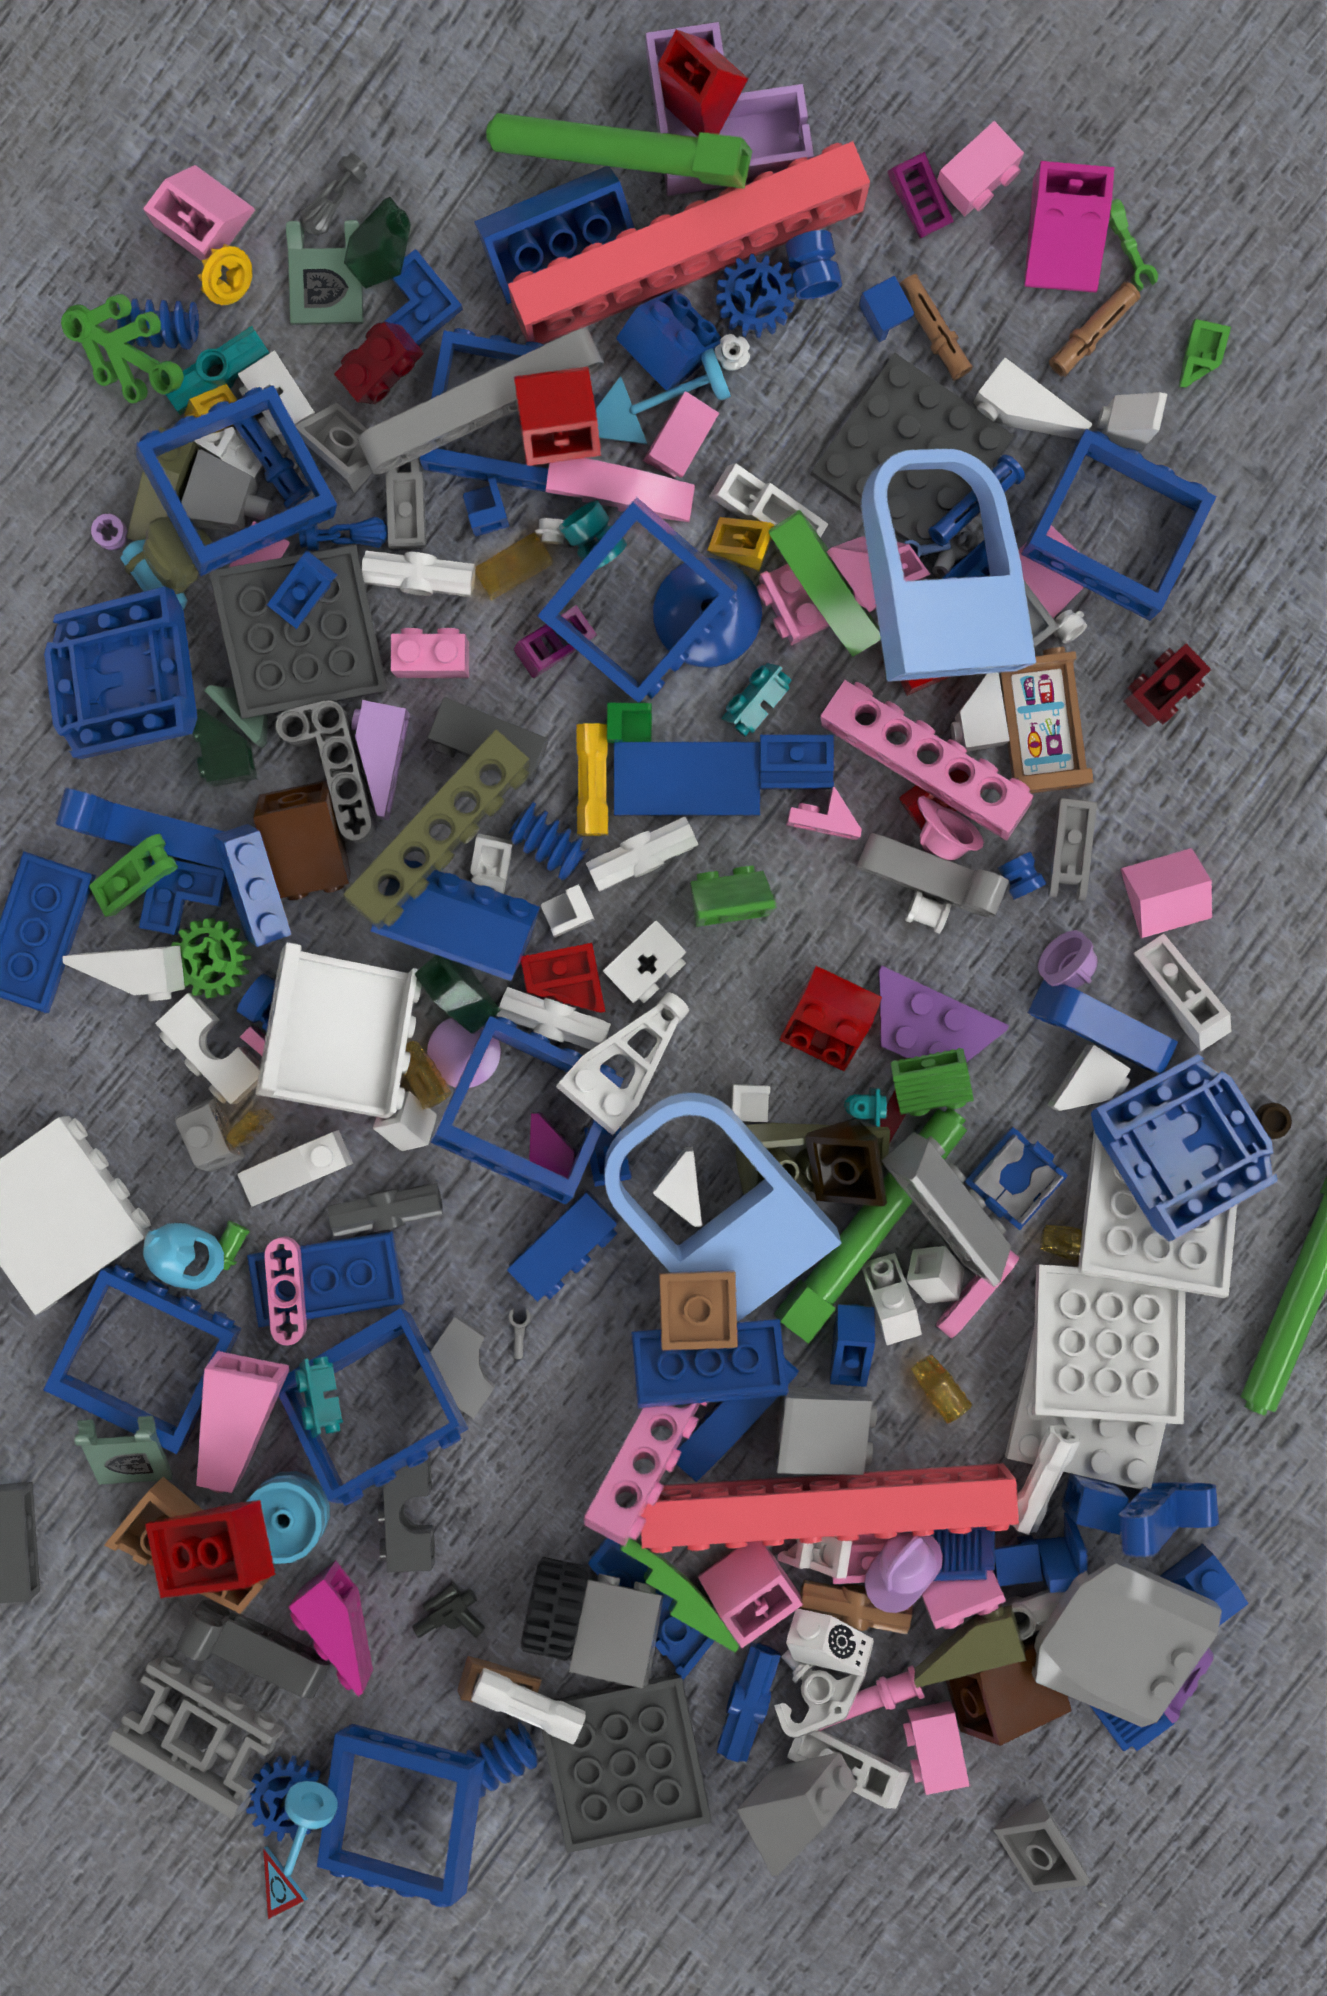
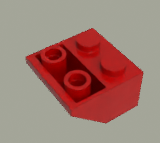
[658,29,748,137]
[514,366,601,466]
[779,966,882,1072]

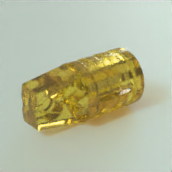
[404,1041,452,1109]
[1040,1225,1083,1262]
[911,1354,973,1424]

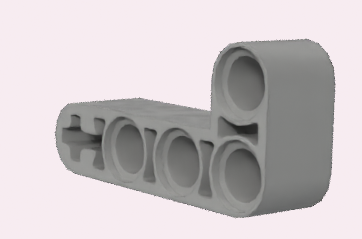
[276,700,376,844]
[857,833,1009,918]

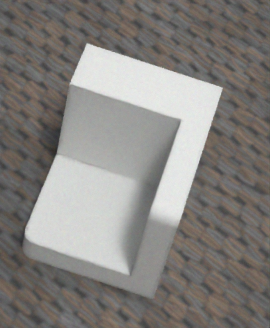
[541,884,595,938]
[731,1084,770,1122]
[373,1091,437,1151]
[906,1246,964,1303]

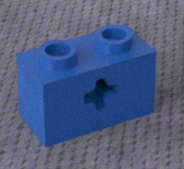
[1061,1473,1129,1535]

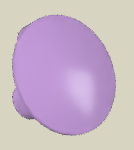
[427,1015,501,1088]

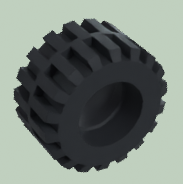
[521,1557,589,1661]

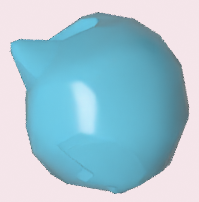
[143,1223,224,1290]

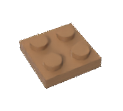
[659,1270,738,1350]

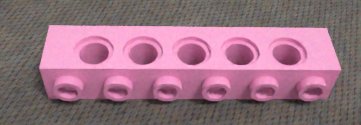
[820,680,1034,841]
[584,1402,709,1547]

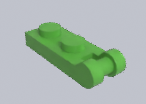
[89,834,178,917]

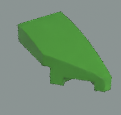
[1179,319,1231,388]

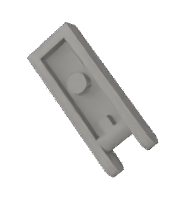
[1048,798,1097,901]

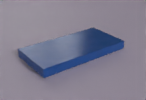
[614,742,760,816]
[0,851,96,1013]
[247,1231,405,1328]
[631,1319,789,1408]

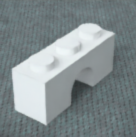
[155,993,261,1104]

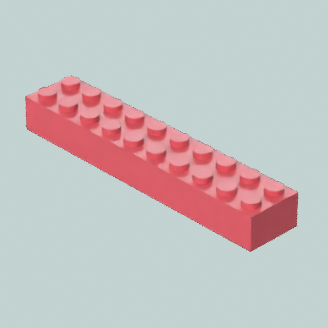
[508,141,870,344]
[641,1463,1019,1553]

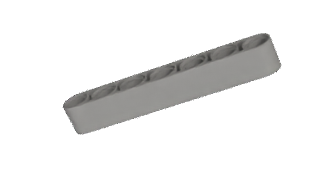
[357,328,604,474]

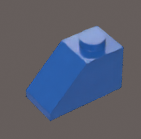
[830,1304,875,1387]

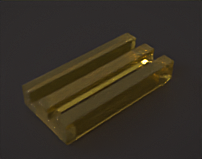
[226,1109,275,1148]

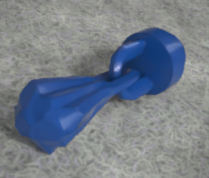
[299,517,388,551]

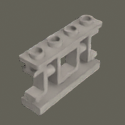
[107,1656,284,1819]

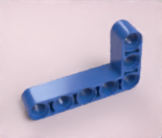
[55,788,225,870]

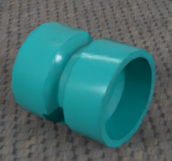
[559,500,627,570]

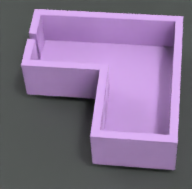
[646,22,814,196]

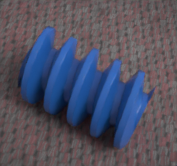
[117,298,199,350]
[508,802,590,881]
[466,1722,538,1798]

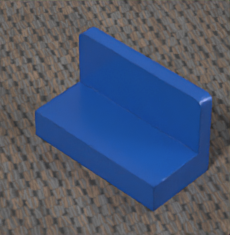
[1035,1512,1087,1593]

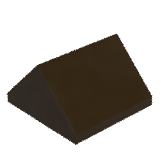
[805,1117,887,1207]

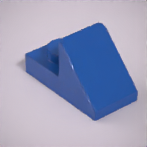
[267,550,337,629]

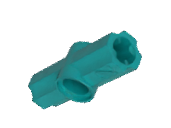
[165,326,270,415]

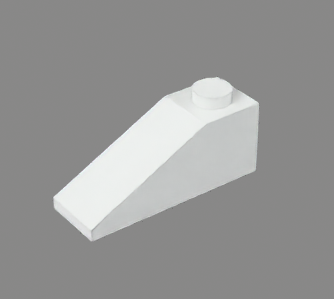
[973,358,1092,440]
[1133,934,1231,1051]
[62,945,185,1001]
[237,1130,353,1207]
[787,1730,910,1808]

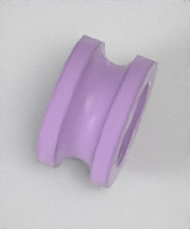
[91,514,128,550]

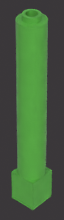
[486,113,752,189]
[774,1108,967,1344]
[1240,1176,1327,1416]

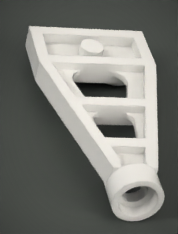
[556,992,689,1135]

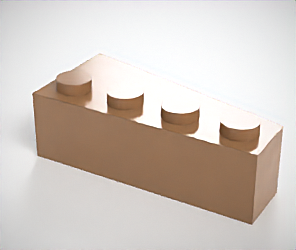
[104,1477,270,1614]

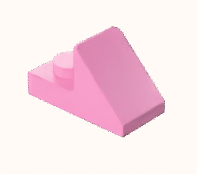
[786,787,862,840]

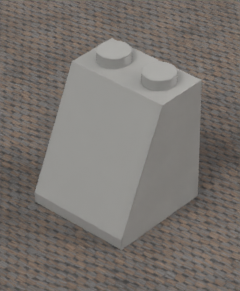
[773,1385,877,1475]
[569,1574,664,1689]
[737,1752,857,1876]

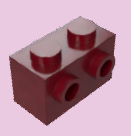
[334,322,424,404]
[1123,643,1212,727]

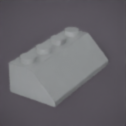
[881,1132,1011,1287]

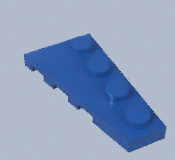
[588,1537,714,1680]

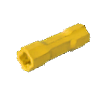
[576,723,608,836]

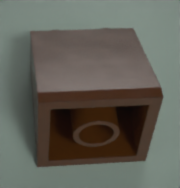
[253,780,351,900]
[946,1634,1072,1746]

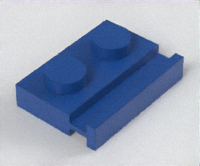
[760,735,834,789]

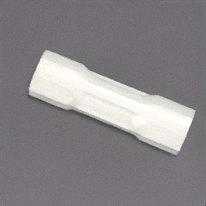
[1012,1424,1080,1535]
[471,1668,586,1744]

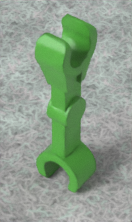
[1108,199,1158,292]

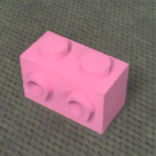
[937,121,1024,217]
[391,628,469,678]
[903,1701,970,1795]

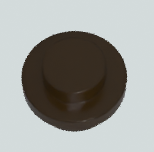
[1255,1102,1292,1139]

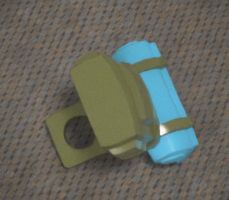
[120,517,213,610]

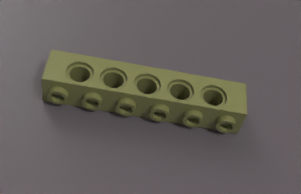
[343,730,530,930]

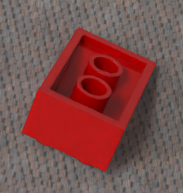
[145,1500,276,1598]

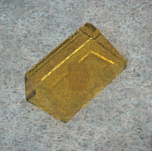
[475,532,553,601]

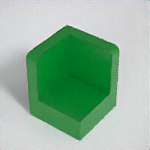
[607,703,652,743]

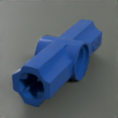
[717,1643,781,1762]

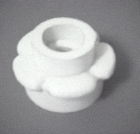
[714,334,750,370]
[535,518,565,544]
[1053,609,1087,643]

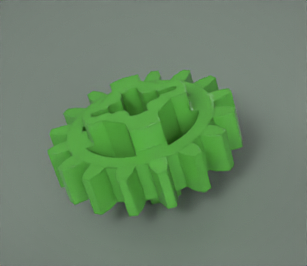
[171,918,251,998]

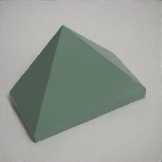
[204,685,268,748]

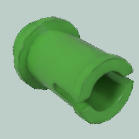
[219,1221,250,1270]

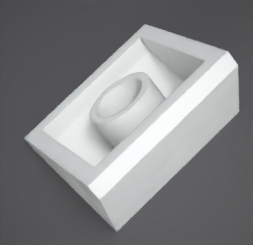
[653,1147,702,1227]

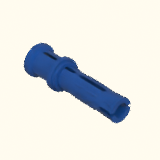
[233,416,312,509]
[928,454,1025,547]

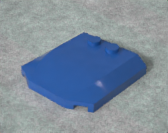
[44,586,198,759]
[1091,1054,1278,1242]

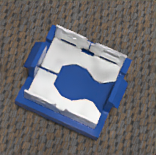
[964,1126,1068,1230]

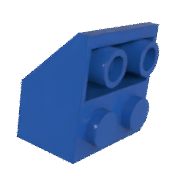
[615,289,722,391]

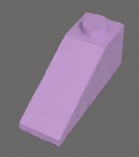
[352,700,410,821]

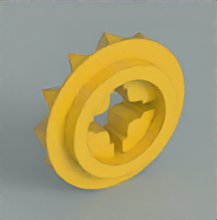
[197,244,252,305]

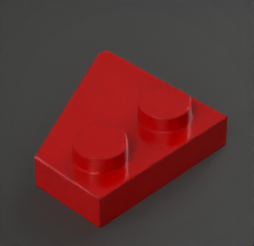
[521,943,606,1013]

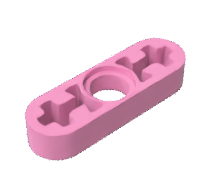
[264,1236,307,1345]
[936,1250,1019,1338]

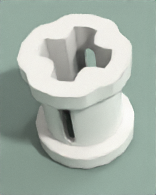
[905,891,951,934]

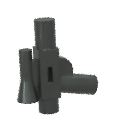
[412,1581,485,1638]

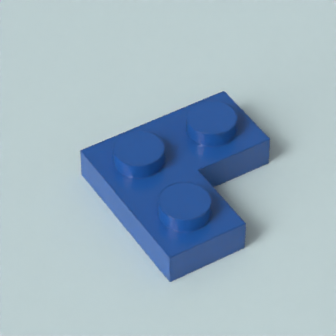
[384,249,463,346]
[139,859,226,936]

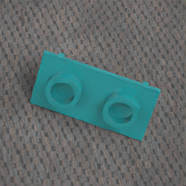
[721,663,792,737]
[844,1087,887,1127]
[295,1357,343,1438]

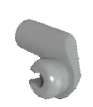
[932,531,978,579]

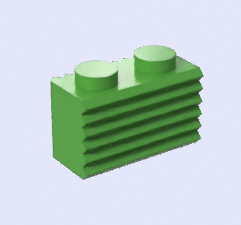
[891,1048,974,1116]

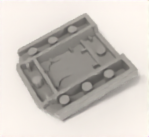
[1032,1555,1222,1727]

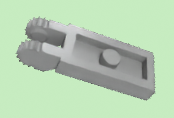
[386,457,426,549]

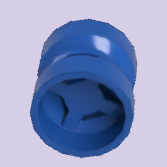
[997,851,1047,900]

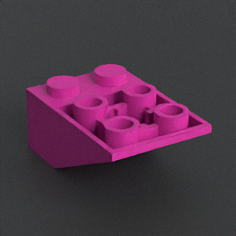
[1024,161,1115,293]
[288,1560,373,1697]

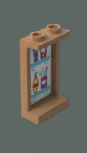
[999,647,1094,794]

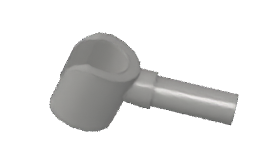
[509,1308,532,1359]

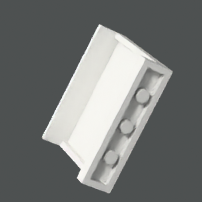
[256,942,422,1119]
[0,1116,151,1315]

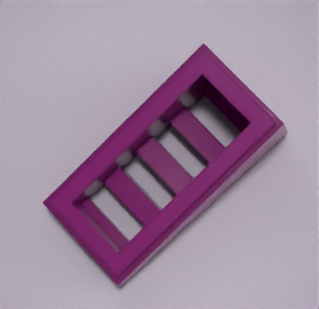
[887,152,954,239]
[514,605,597,678]

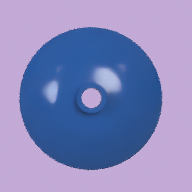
[653,558,762,668]

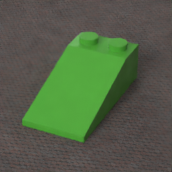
[690,866,776,927]

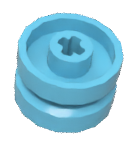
[246,1471,330,1564]

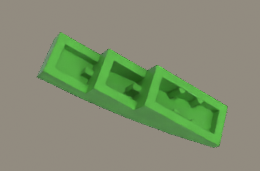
[769,510,881,657]
[619,1538,739,1653]

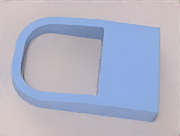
[861,449,1036,682]
[604,1093,842,1322]

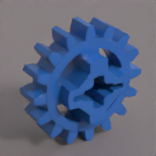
[716,254,795,338]
[246,1755,327,1842]

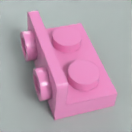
[756,564,829,645]

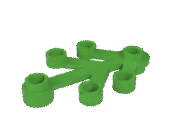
[61,294,184,404]

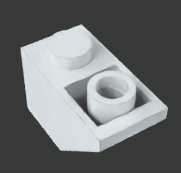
[861,1253,922,1345]

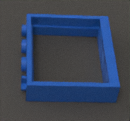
[419,328,566,496]
[136,385,337,576]
[1021,429,1217,621]
[537,497,738,703]
[430,1016,624,1205]
[43,1264,242,1454]
[279,1308,469,1506]
[317,1724,485,1907]

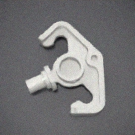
[774,1649,867,1738]

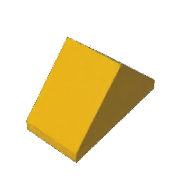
[707,517,775,572]

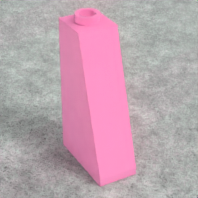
[196,1351,289,1493]

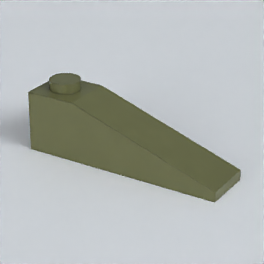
[736,1123,890,1195]

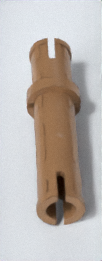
[900,274,973,381]
[1049,282,1141,377]

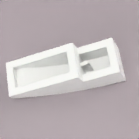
[709,463,828,538]

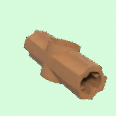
[798,1580,913,1634]

